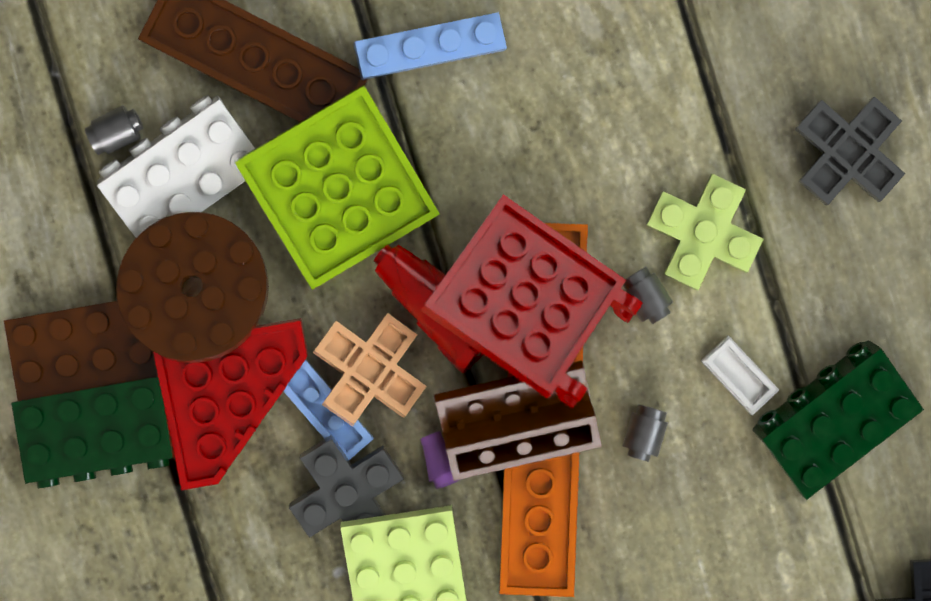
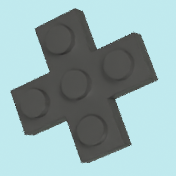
[795,97,906,205]
[289,435,404,538]

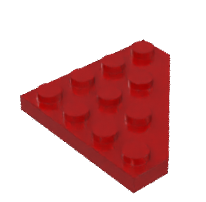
[153,318,308,490]

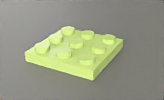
[340,505,467,601]

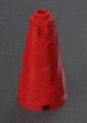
[374,245,484,374]

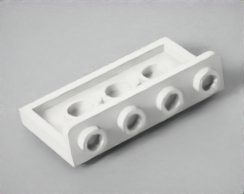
[97,95,256,238]

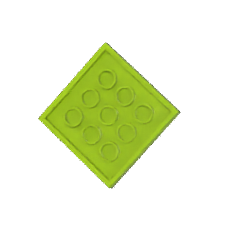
[234,85,440,290]

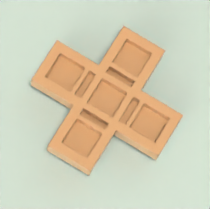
[313,313,427,426]

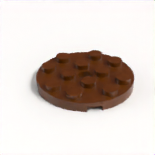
[117,212,269,363]

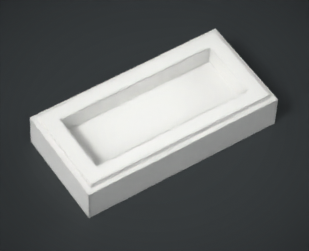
[701,336,779,415]

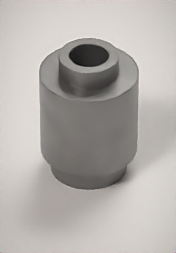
[85,105,144,155]
[623,267,673,324]
[622,404,668,462]

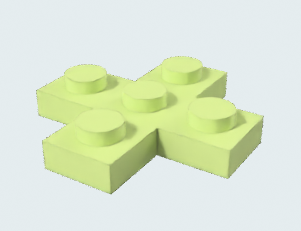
[646,174,764,290]

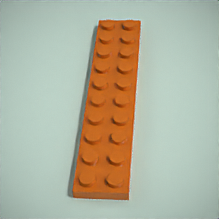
[499,223,588,597]

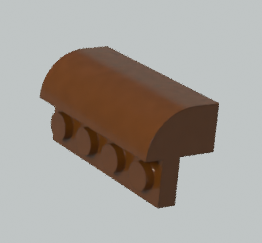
[434,360,602,481]

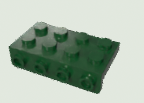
[752,341,924,500]
[11,377,175,489]

